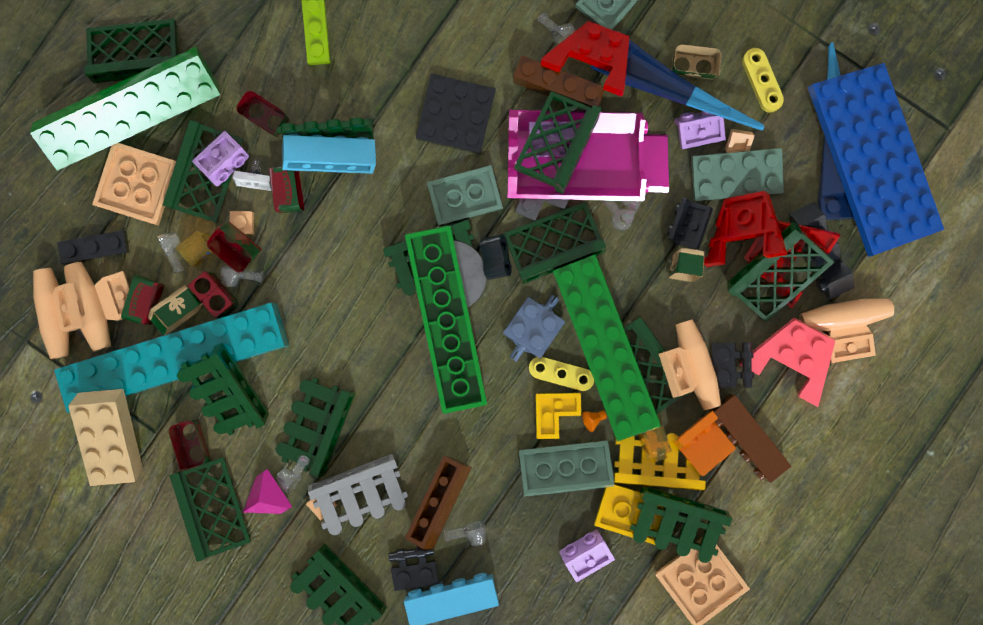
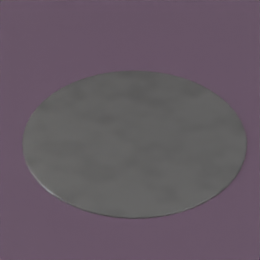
[454,241,486,307]

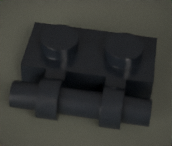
[712,342,754,388]
[388,546,439,591]

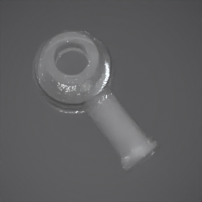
[538,12,576,45]
[601,200,634,231]
[622,200,643,223]
[157,232,185,274]
[220,266,263,287]
[276,455,310,494]
[444,521,486,546]

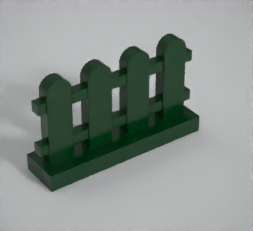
[277,118,374,140]
[383,219,474,296]
[177,343,269,436]
[275,377,356,478]
[630,485,733,563]
[290,544,387,625]

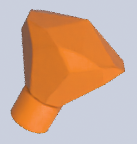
[582,410,607,432]

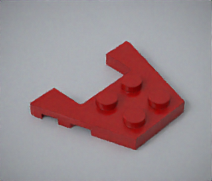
[541,21,629,97]
[704,191,787,267]
[744,220,840,308]

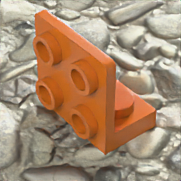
[673,411,736,476]

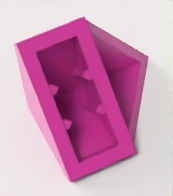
[243,469,292,514]

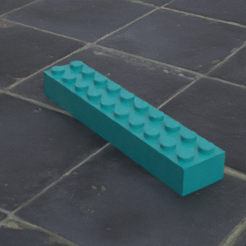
[54,303,290,413]

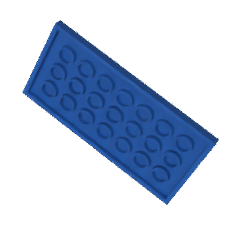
[807,63,945,257]

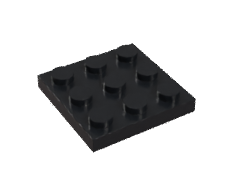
[416,73,496,155]

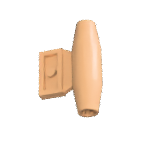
[64,262,130,352]
[33,268,83,359]
[799,299,894,363]
[659,319,721,410]

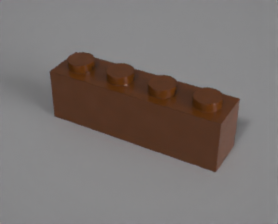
[513,55,605,108]
[709,394,792,483]
[405,456,472,549]

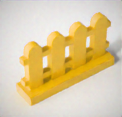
[613,431,706,491]

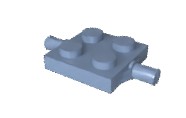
[503,295,565,362]

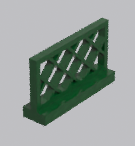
[84,19,178,83]
[514,91,602,194]
[162,120,244,223]
[503,201,606,284]
[727,221,834,322]
[624,316,691,414]
[169,457,251,562]

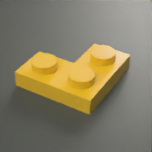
[536,393,581,439]

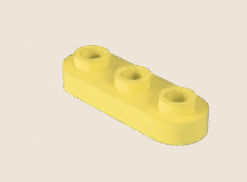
[742,48,784,113]
[529,357,594,391]

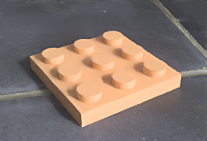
[92,143,176,226]
[654,537,750,625]

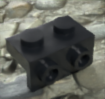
[668,197,713,250]

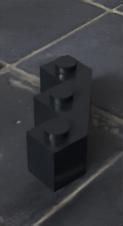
[789,202,854,299]

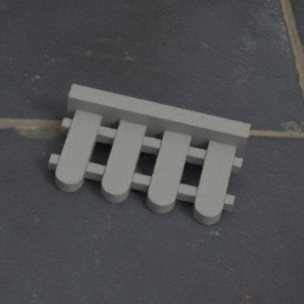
[308,454,408,535]

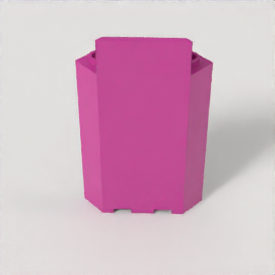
[507,110,669,201]

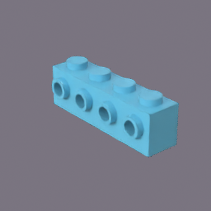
[282,134,376,174]
[404,573,499,625]

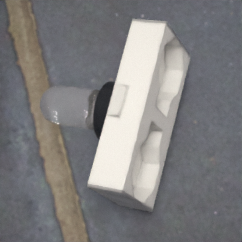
[233,158,272,191]

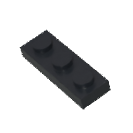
[57,230,130,265]

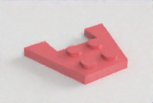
[739,318,835,407]

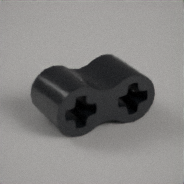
[480,234,512,280]

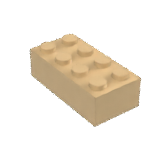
[68,389,143,486]

